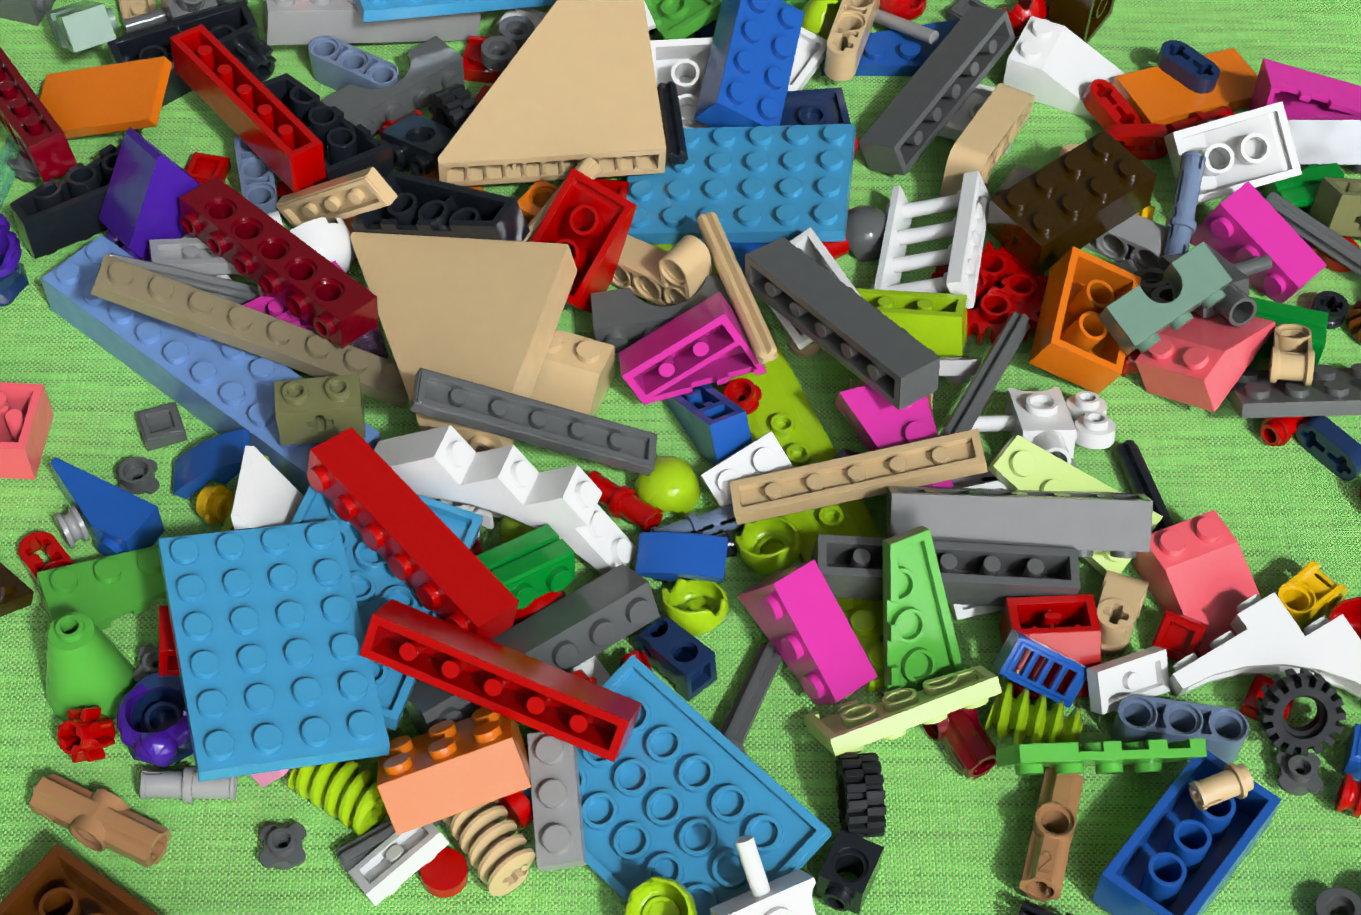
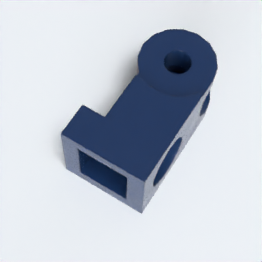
[634,616,717,702]

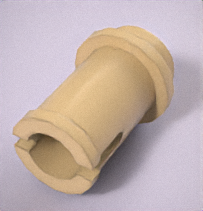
[1189,763,1254,811]

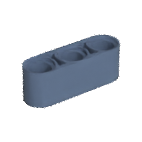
[308,36,400,91]
[234,135,281,216]
[1110,695,1249,764]

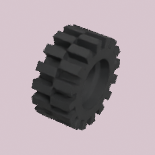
[428,83,478,131]
[1256,668,1346,756]
[836,753,886,838]

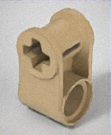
[1269,324,1315,386]
[1096,570,1149,655]

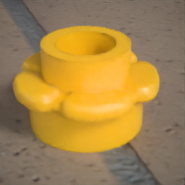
[196,485,234,526]

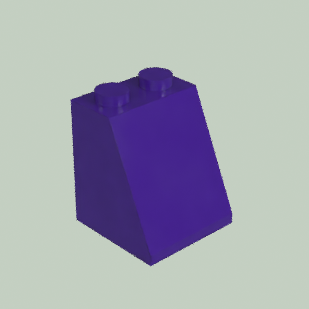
[98,127,201,262]

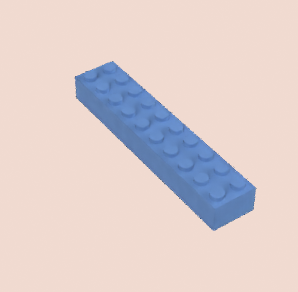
[41,235,381,496]

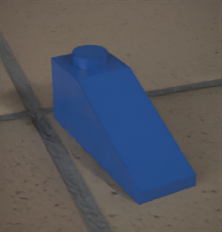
[664,384,752,466]
[50,457,165,557]

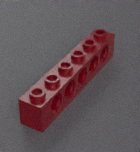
[0,47,77,183]
[179,176,378,349]

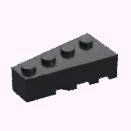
[107,0,259,107]
[261,73,394,186]
[10,129,143,259]
[351,170,530,241]

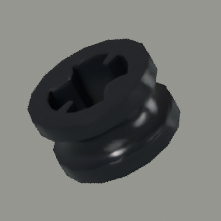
[1311,291,1349,329]

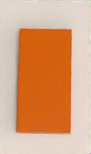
[1112,48,1258,126]
[40,56,172,139]

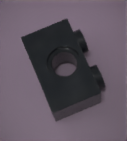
[381,113,458,181]

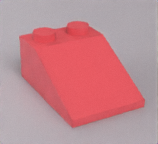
[1135,311,1276,412]
[1133,510,1261,658]

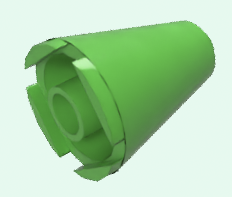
[45,612,136,721]

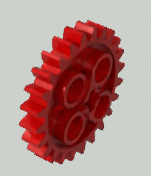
[931,242,1049,345]

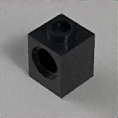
[816,829,884,915]

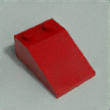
[531,168,637,313]

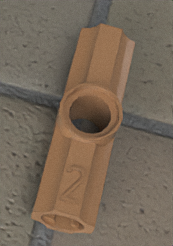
[1019,767,1084,902]
[29,773,171,869]

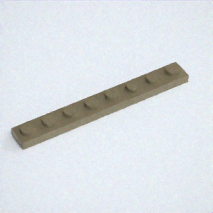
[90,254,408,408]

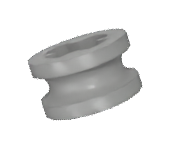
[53,506,90,549]

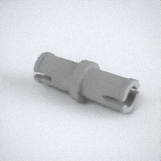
[140,767,237,803]

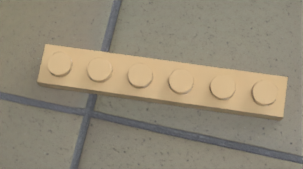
[729,428,988,525]

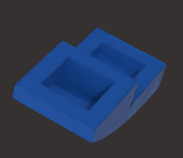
[173,429,250,499]
[635,532,728,583]

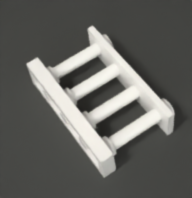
[871,171,991,309]

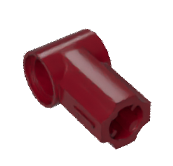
[922,708,997,779]

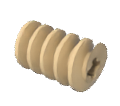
[443,799,536,896]

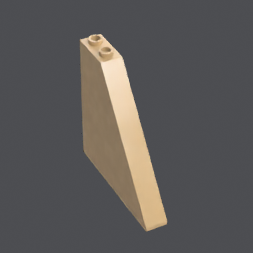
[438,0,666,186]
[350,232,578,453]

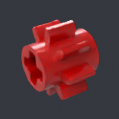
[57,706,115,763]

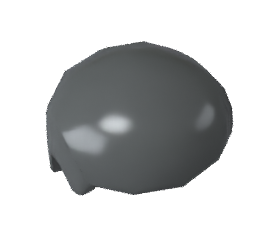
[846,205,887,262]

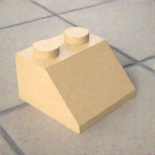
[530,329,615,416]

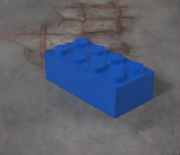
[694,0,804,127]
[1092,750,1282,915]

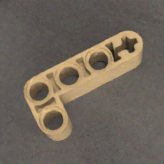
[824,0,880,82]
[940,83,1035,197]
[611,235,713,306]

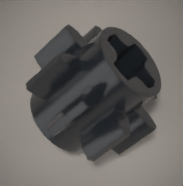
[232,38,276,82]

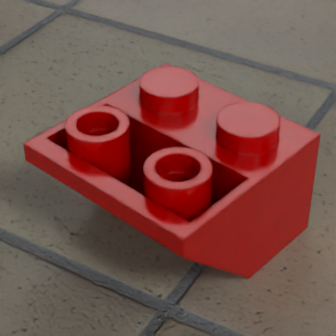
[999,594,1101,700]

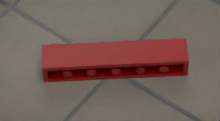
[170,24,326,192]
[307,427,519,640]
[359,599,642,762]

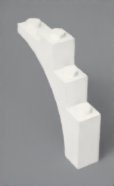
[374,425,637,575]
[1169,592,1361,699]

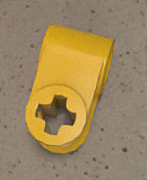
[1276,560,1348,632]

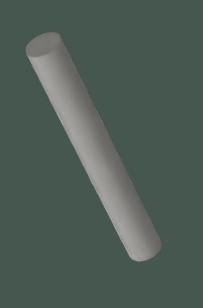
[874,9,939,45]

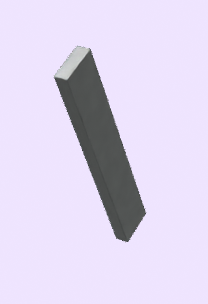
[410,368,657,476]

